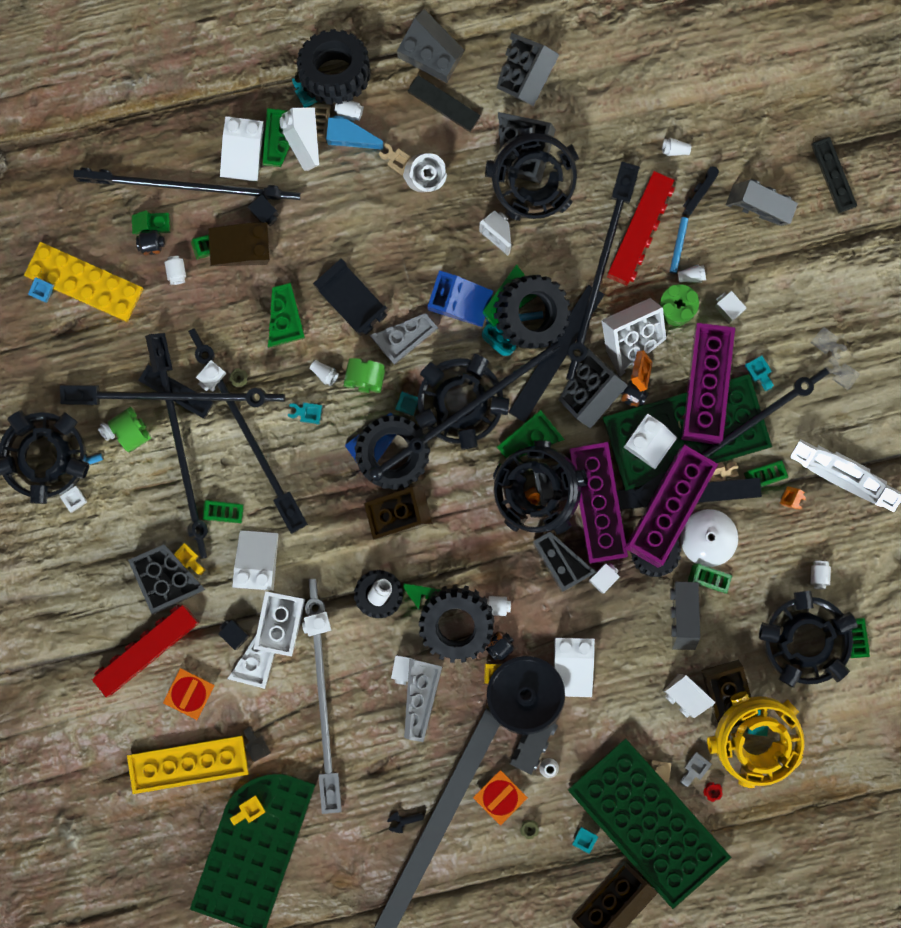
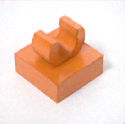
[780,486,806,509]

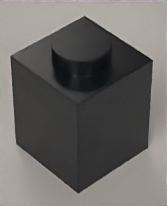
[248,194,279,226]
[218,620,250,650]

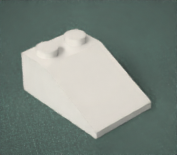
[280,108,319,171]
[220,116,265,182]
[232,530,279,591]
[254,591,306,657]
[554,638,595,697]
[663,674,716,718]

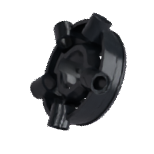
[485,125,579,221]
[414,354,510,450]
[0,410,90,504]
[493,440,588,535]
[759,591,858,688]

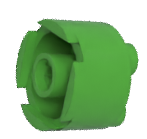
[659,284,699,326]
[343,358,386,393]
[108,407,152,453]

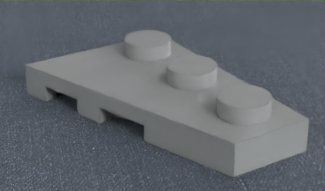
[370,313,438,365]

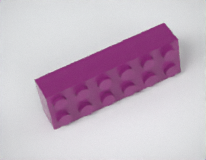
[682,323,735,445]
[570,442,628,564]
[625,445,718,568]

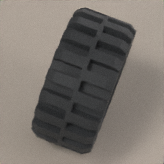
[297,29,371,105]
[494,275,571,349]

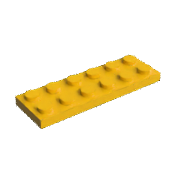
[24,242,143,323]
[127,735,249,794]

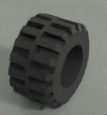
[631,540,681,577]
[354,570,403,618]

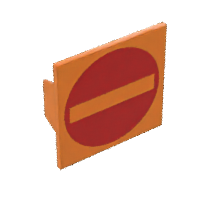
[163,668,215,720]
[473,770,528,826]

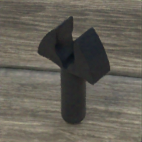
[387,811,424,833]

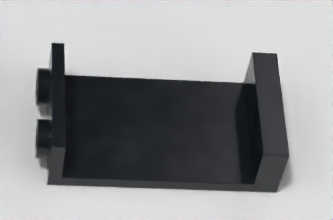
[313,258,388,336]

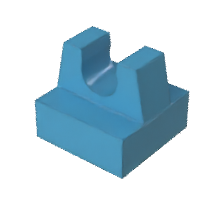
[28,277,54,303]

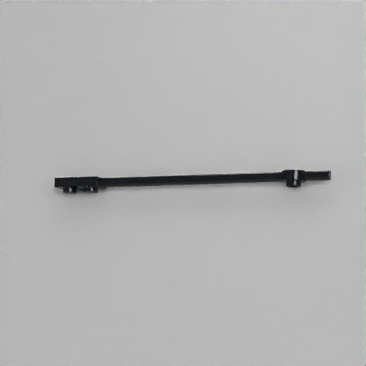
[566,162,640,381]
[73,168,301,200]
[188,328,308,534]
[145,333,208,559]
[633,368,829,509]
[60,385,285,407]

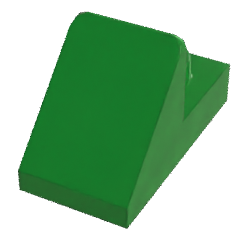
[132,210,170,235]
[403,584,441,609]

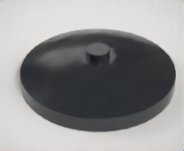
[487,656,565,735]

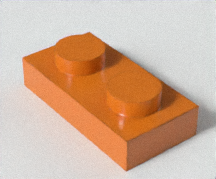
[631,350,653,392]

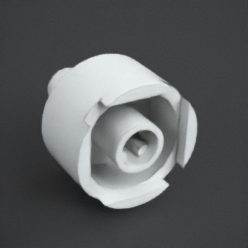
[403,153,447,192]

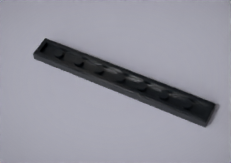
[509,285,605,423]
[617,478,762,510]

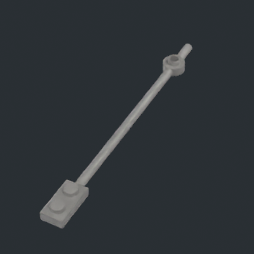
[305,579,342,814]

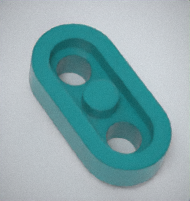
[482,324,516,356]

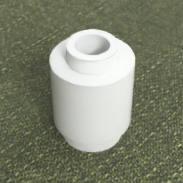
[334,100,364,121]
[164,256,186,285]
[810,561,831,589]
[368,579,392,606]
[486,596,511,616]

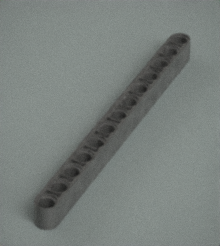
[374,706,500,928]

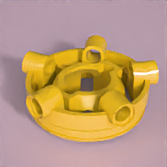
[707,692,805,788]

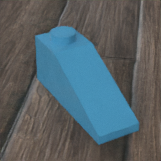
[326,116,384,150]

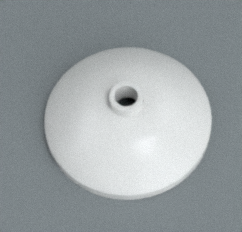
[680,509,738,567]

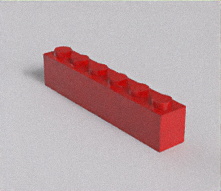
[607,171,675,286]
[91,605,200,698]

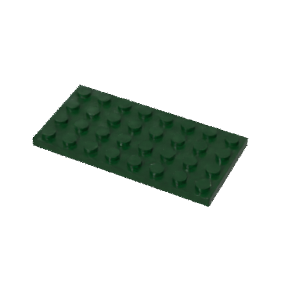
[603,374,772,491]
[568,738,732,909]

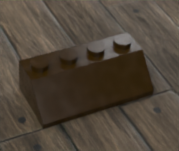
[572,861,658,928]

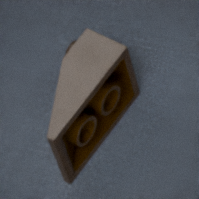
[208,223,270,266]
[364,487,433,540]
[701,659,756,727]

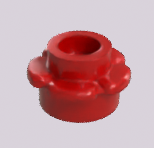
[703,782,723,802]

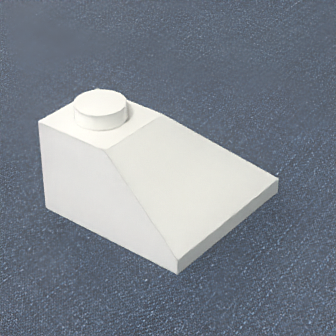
[479,210,511,256]

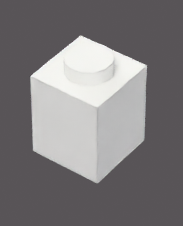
[715,291,746,324]
[588,563,620,594]
[391,655,415,685]

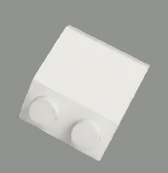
[624,414,677,469]

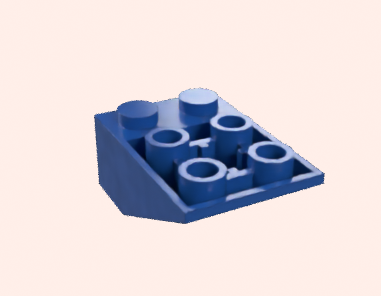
[428,270,494,327]

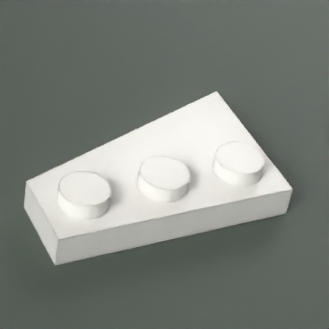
[228,636,275,689]

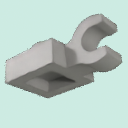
[680,752,712,787]

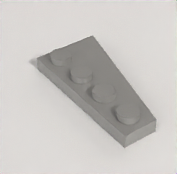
[404,659,442,742]

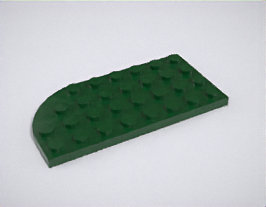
[189,774,316,928]

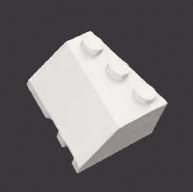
[602,298,666,377]

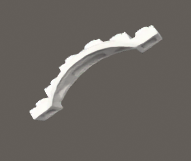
[791,439,901,512]

